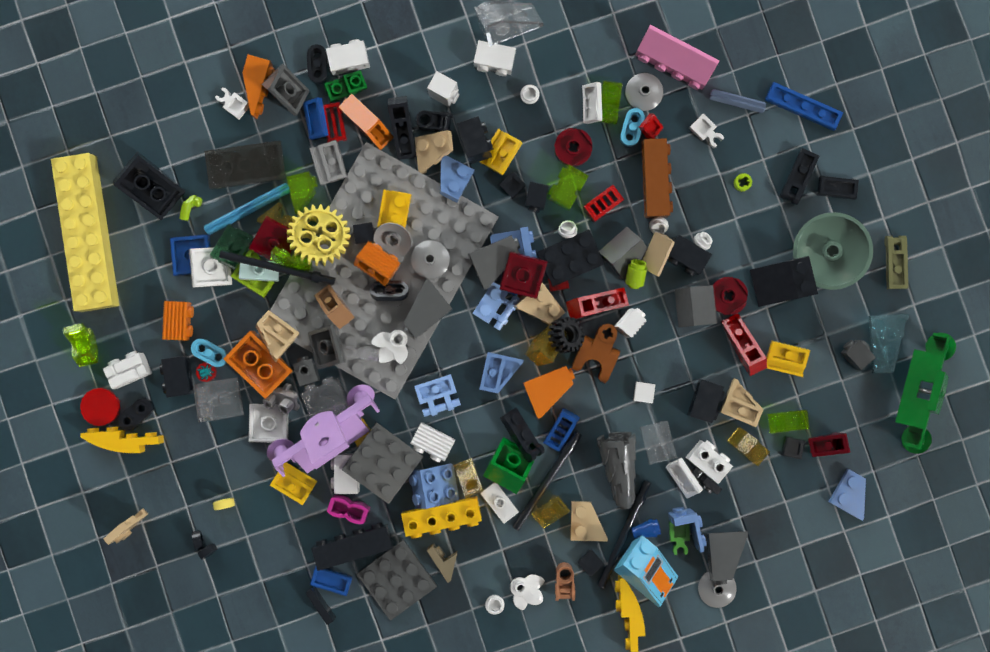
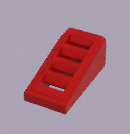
[583,185,625,223]

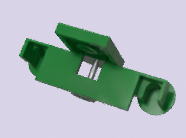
[895,333,956,454]

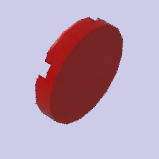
[80,388,120,426]

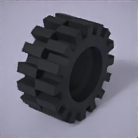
[548,317,584,353]

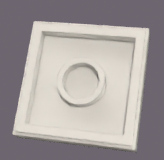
[189,247,232,288]
[249,404,289,443]

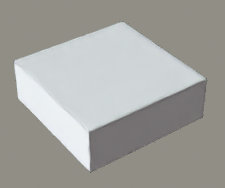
[633,382,655,403]

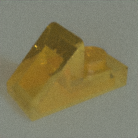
[257,202,293,227]
[727,427,770,466]
[454,458,484,498]
[532,495,570,529]

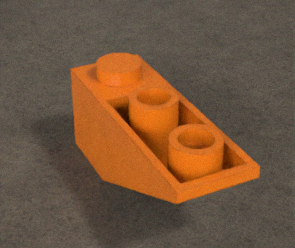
[242,54,275,120]

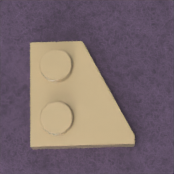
[414,130,453,174]
[513,283,565,325]
[256,310,299,362]
[720,378,764,427]
[570,501,608,542]
[104,508,148,545]

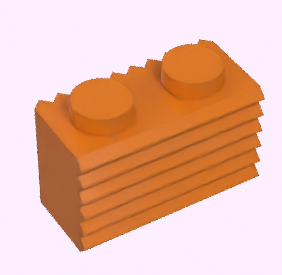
[354,241,401,286]
[162,301,194,341]

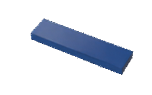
[765,82,843,131]

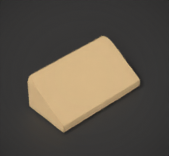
[643,232,675,277]

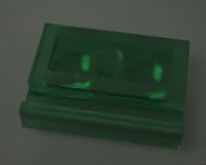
[210,224,254,270]

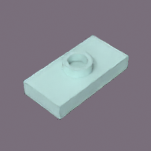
[239,261,280,282]

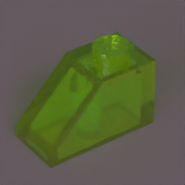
[287,171,318,215]

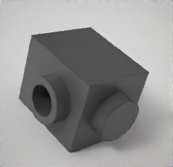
[841,340,876,370]
[293,356,321,386]

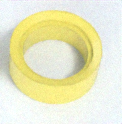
[213,498,235,510]

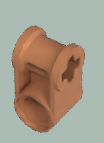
[555,562,575,601]

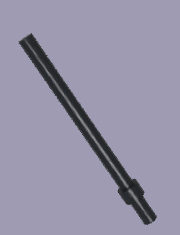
[219,251,336,285]
[513,431,582,531]
[598,480,651,589]

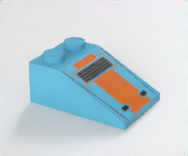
[614,535,678,607]

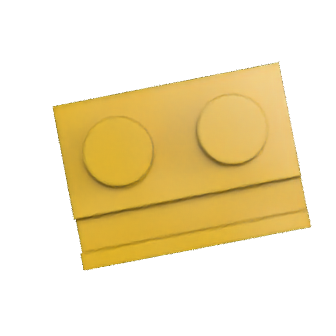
[480,129,523,176]
[377,189,412,229]
[767,340,810,377]
[270,462,318,505]

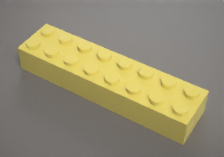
[51,153,120,312]

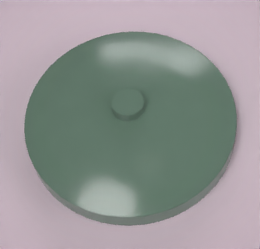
[793,212,873,290]

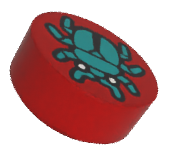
[196,363,217,382]

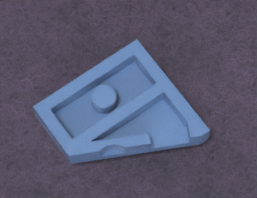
[440,156,475,203]
[479,352,524,394]
[828,469,866,521]

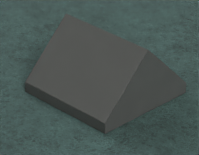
[262,64,310,116]
[599,227,647,280]
[675,285,717,327]
[308,324,346,370]

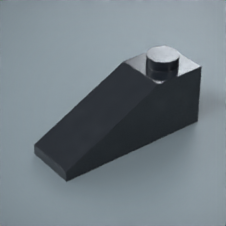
[388,96,417,160]

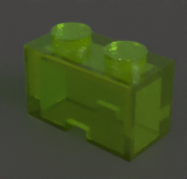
[548,165,589,211]

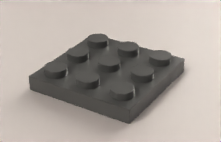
[342,422,423,504]
[357,539,437,621]

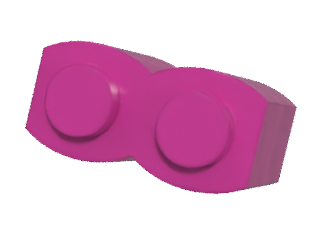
[327,495,371,524]

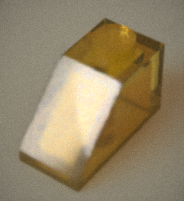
[525,324,567,366]

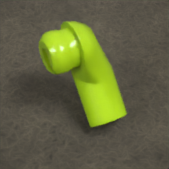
[179,195,202,220]

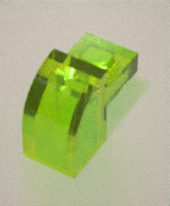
[63,323,98,367]

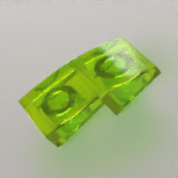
[600,81,622,124]
[271,246,312,271]
[768,409,809,433]

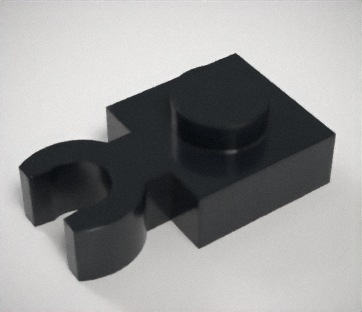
[691,466,722,495]

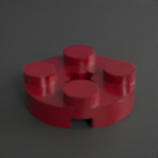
[554,128,592,167]
[713,277,748,315]

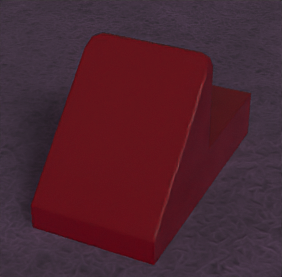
[808,432,850,457]

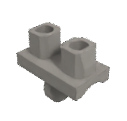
[263,383,300,415]

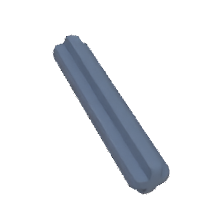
[710,89,766,113]

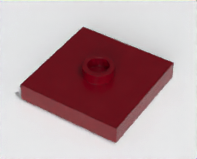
[249,216,292,265]
[500,251,548,299]

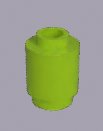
[625,259,647,289]

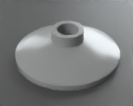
[625,73,663,111]
[374,223,412,258]
[411,240,450,279]
[698,571,737,608]

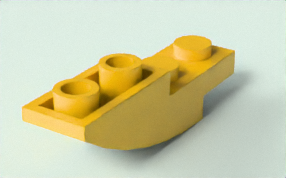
[80,427,164,453]
[615,575,645,652]

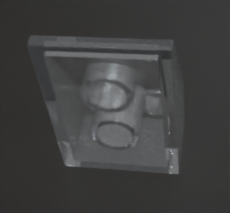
[474,1,544,46]

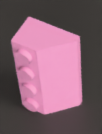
[635,25,719,90]

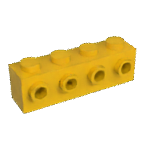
[401,496,482,539]

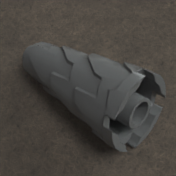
[597,432,636,509]

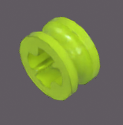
[733,173,752,192]

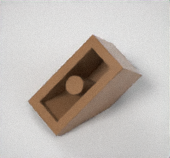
[314,284,354,329]

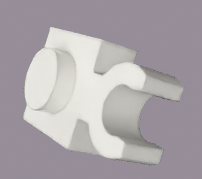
[215,87,249,120]
[689,113,724,148]

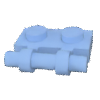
[473,282,520,331]
[414,374,461,417]

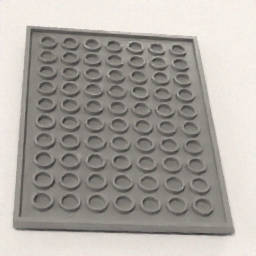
[270,142,499,400]

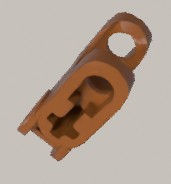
[572,323,621,384]

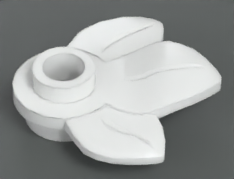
[371,330,408,364]
[510,574,545,610]

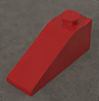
[566,287,629,319]
[721,313,767,376]

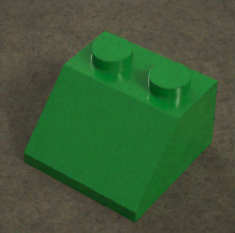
[483,437,534,494]

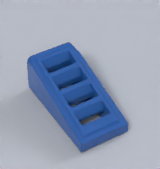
[543,408,580,452]

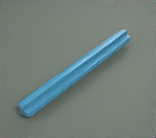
[204,183,291,235]

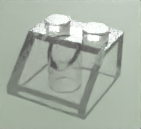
[193,377,244,422]

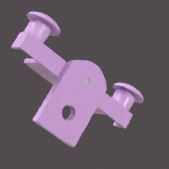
[267,384,380,477]

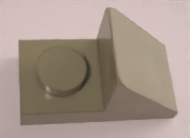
[427,543,457,583]

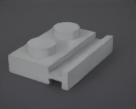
[310,140,347,186]

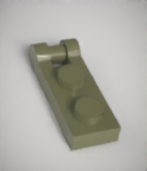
[884,235,909,289]

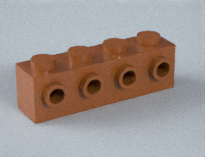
[641,138,673,218]

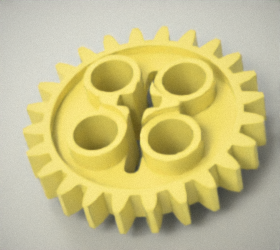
[287,204,351,266]

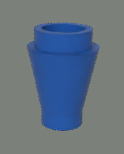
[632,519,661,539]

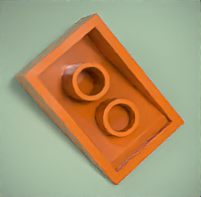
[223,331,293,399]

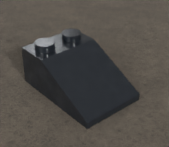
[113,151,186,220]
[750,256,818,307]

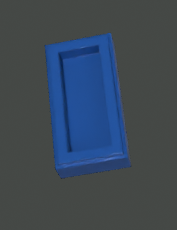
[303,97,329,140]
[310,567,353,596]

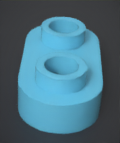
[620,108,645,147]
[191,339,228,367]

